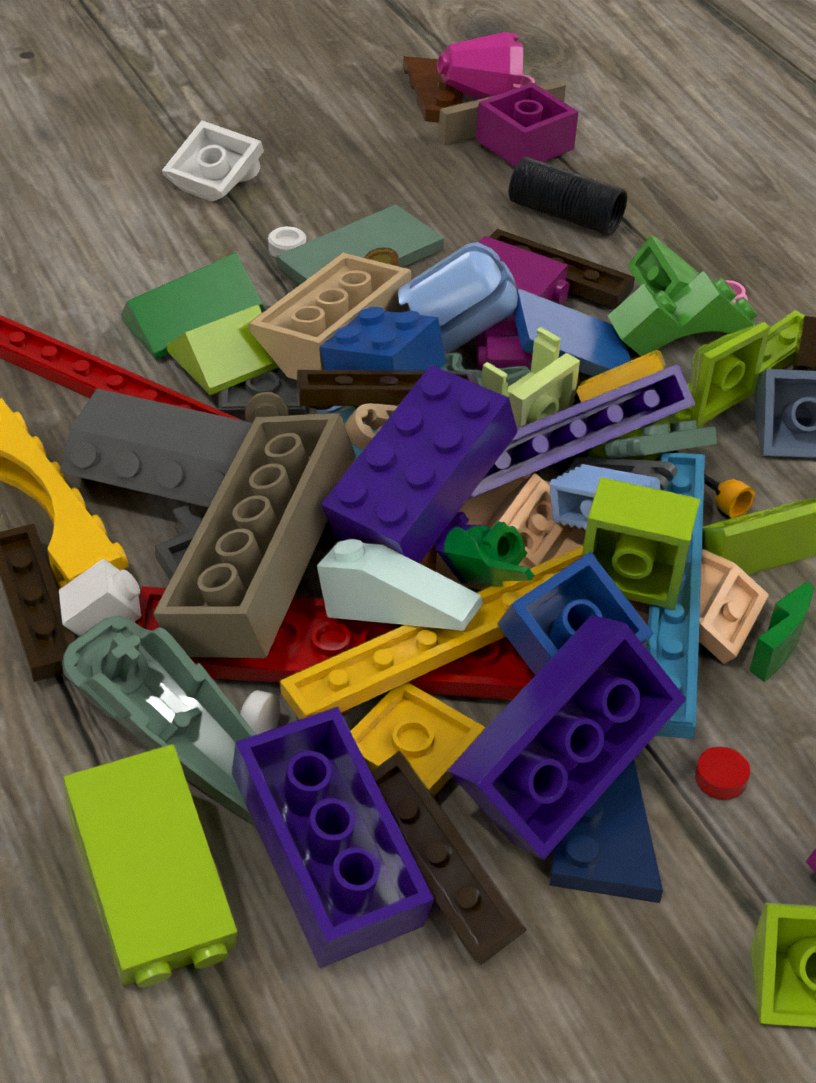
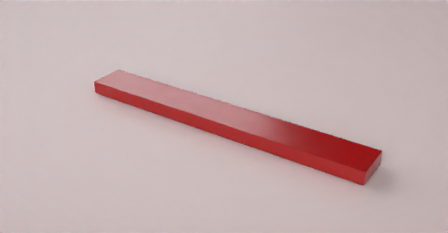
[0,315,243,421]

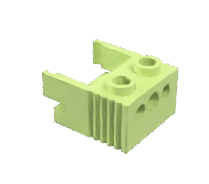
[481,327,580,429]

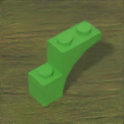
[608,271,758,356]

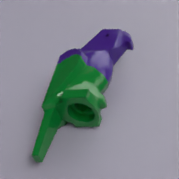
[435,512,535,587]

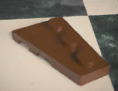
[403,56,464,123]

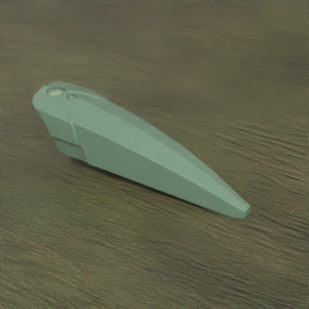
[62,616,256,825]

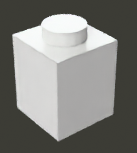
[59,558,141,636]

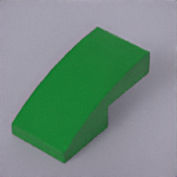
[749,581,814,682]

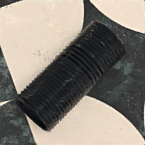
[508,157,627,235]

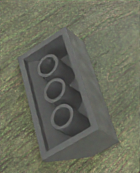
[60,389,253,507]

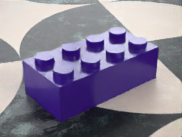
[321,365,518,564]
[447,615,687,860]
[232,707,434,968]

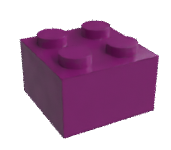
[476,82,579,167]

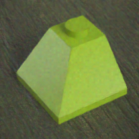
[689,322,770,426]

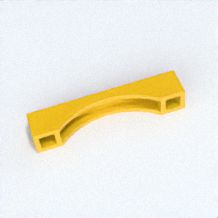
[0,398,129,590]

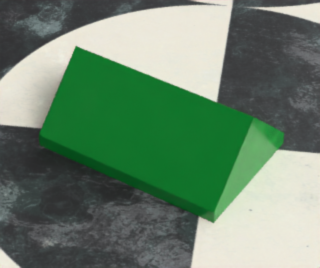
[121,252,264,360]

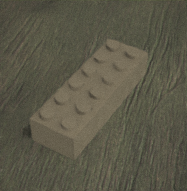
[153,413,356,658]

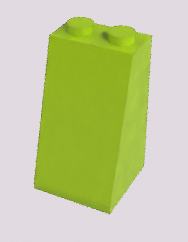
[63,744,237,988]

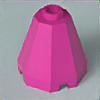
[437,32,524,100]

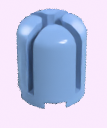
[398,242,518,354]

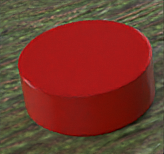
[695,746,750,800]

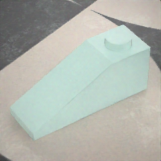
[317,539,483,631]

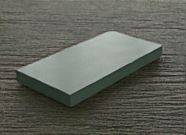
[277,204,444,285]

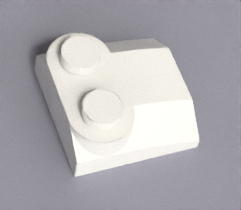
[162,120,264,202]

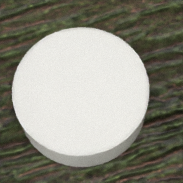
[268,226,306,258]
[240,690,280,735]

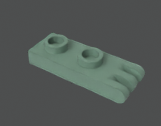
[605,420,717,458]

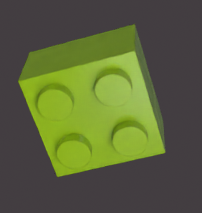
[582,477,700,610]

